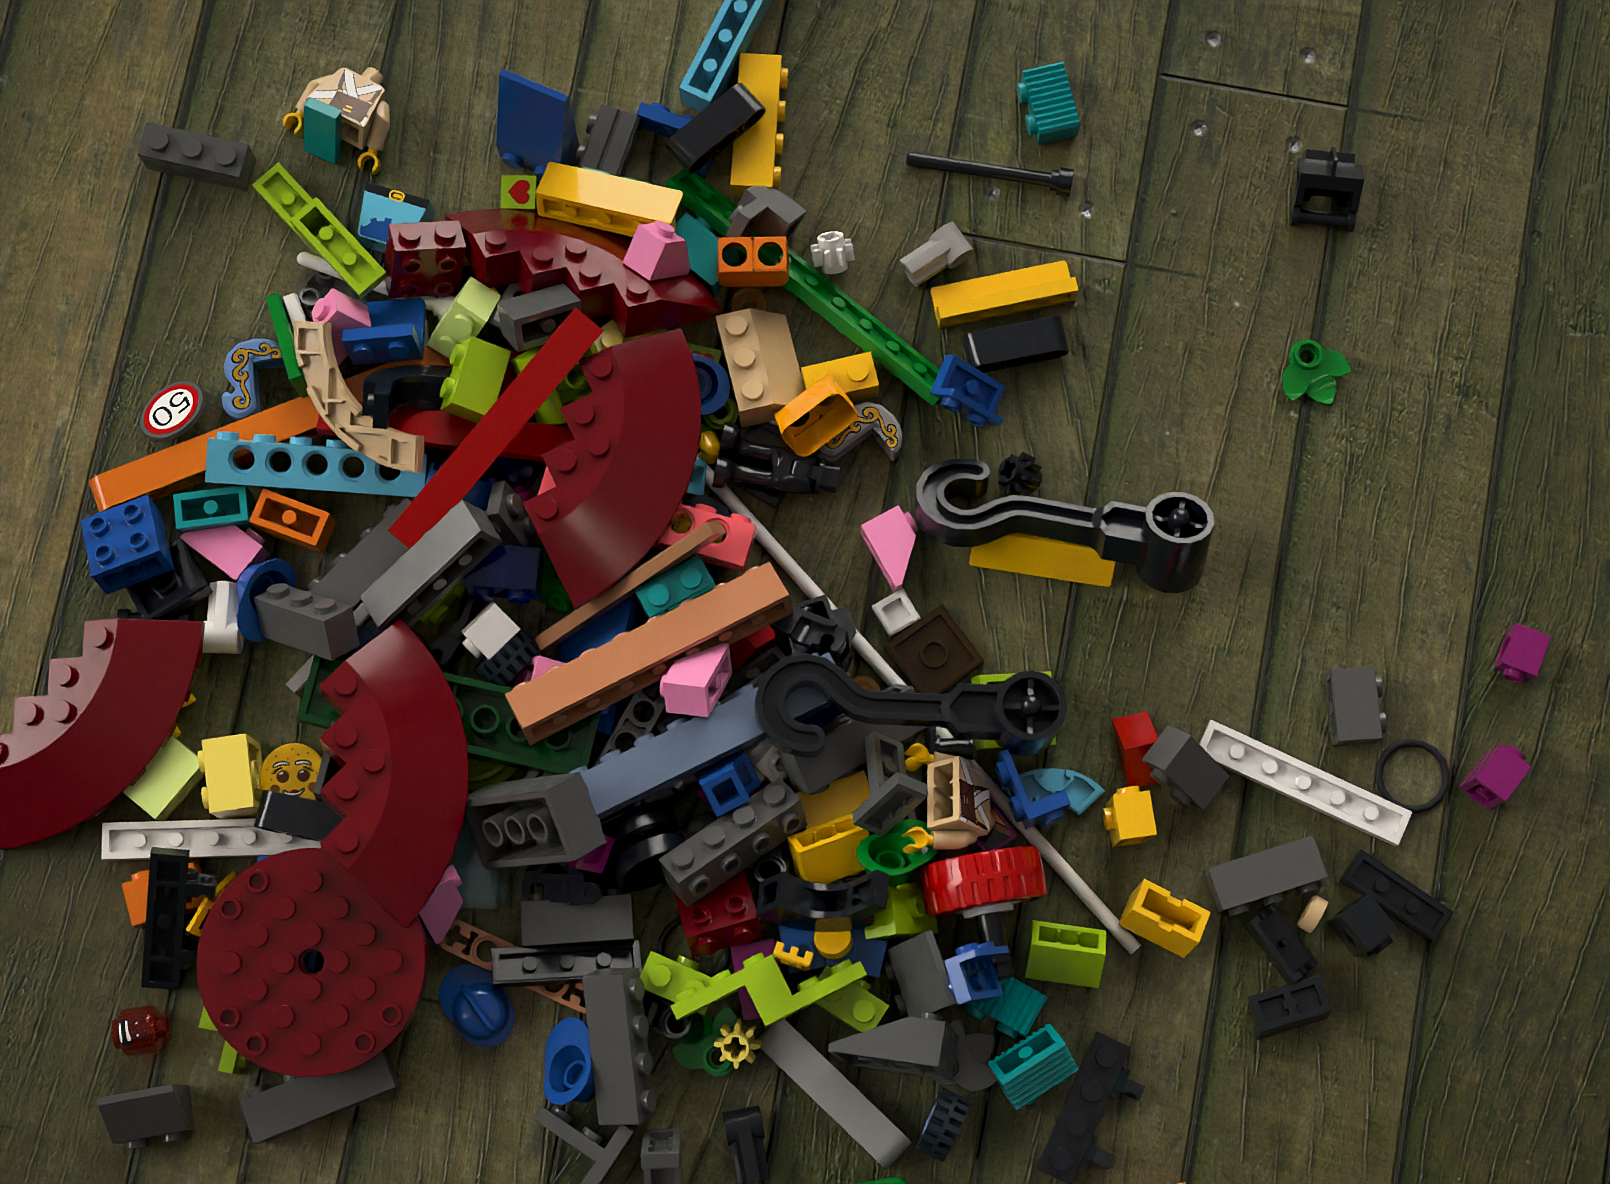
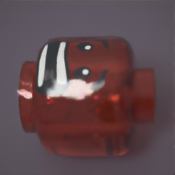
[111,1005,170,1056]

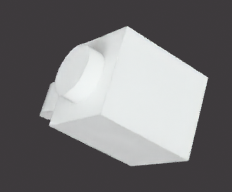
[461,601,520,659]

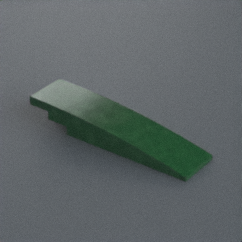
[297,654,601,775]

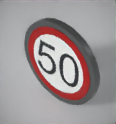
[140,381,205,441]

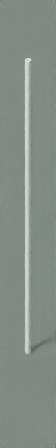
[697,453,1141,955]

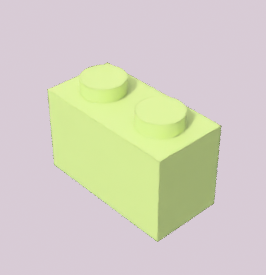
[426,276,501,359]
[123,736,205,821]

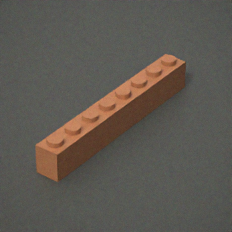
[505,562,793,745]

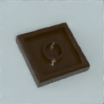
[884,604,985,694]

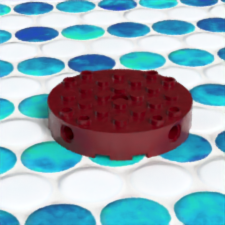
[197,848,430,1077]

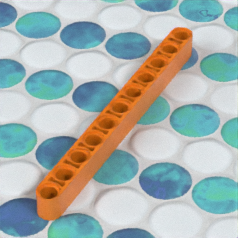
[89,347,453,512]

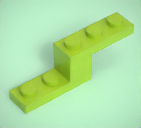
[252,162,388,299]
[670,952,867,1028]

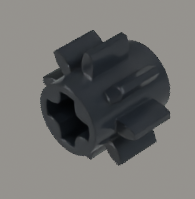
[998,452,1042,496]

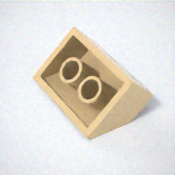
[715,308,809,428]

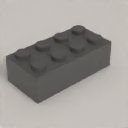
[464,772,607,869]

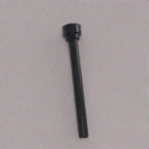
[906,152,1074,197]

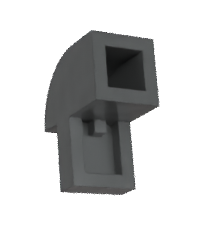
[725,186,807,249]

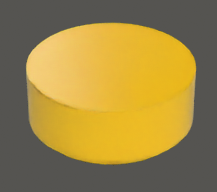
[814,931,853,959]

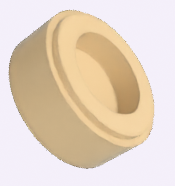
[1298,895,1328,933]

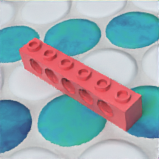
[537,467,757,573]

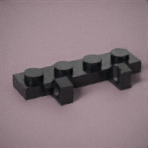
[141,847,217,990]
[1035,1032,1145,1184]

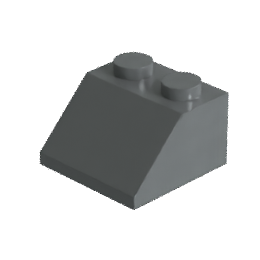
[97,1084,195,1150]

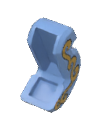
[222,339,286,422]

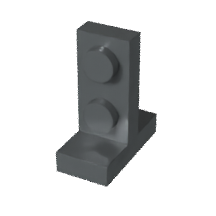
[852,731,928,836]
[534,1105,636,1184]
[640,1128,682,1184]

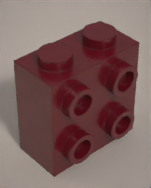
[383,220,466,298]
[673,869,763,958]

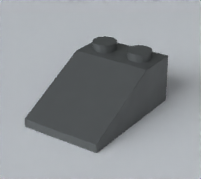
[882,930,957,1018]
[828,1013,959,1081]

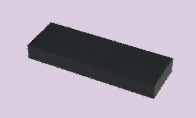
[1339,849,1454,943]

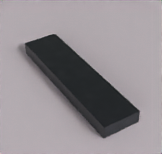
[491,940,642,988]

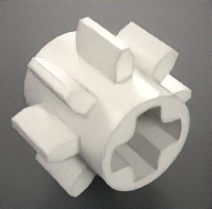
[810,231,855,274]

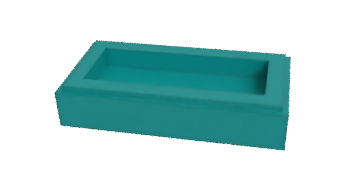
[304,97,341,164]

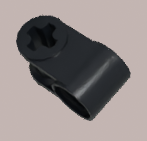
[643,991,705,1044]

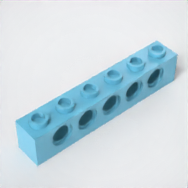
[205,431,428,497]

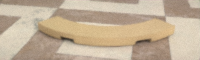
[293,321,424,473]

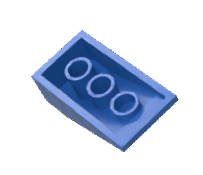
[496,69,580,179]

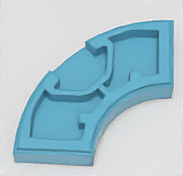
[1001,768,1105,817]

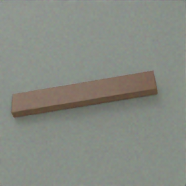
[534,521,726,650]

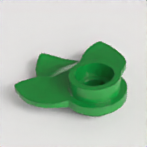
[1282,339,1351,405]
[672,1007,739,1076]

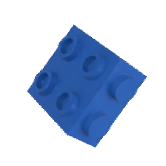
[81,495,174,595]

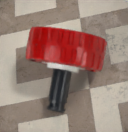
[919,846,1047,980]

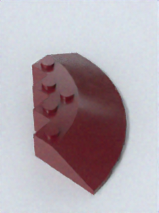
[445,208,723,338]
[523,328,702,610]
[0,618,205,850]
[319,619,469,929]

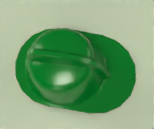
[856,819,939,887]

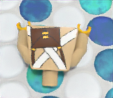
[283,67,390,175]
[902,743,995,854]

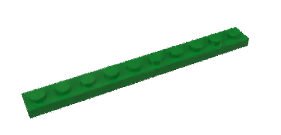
[665,169,941,407]

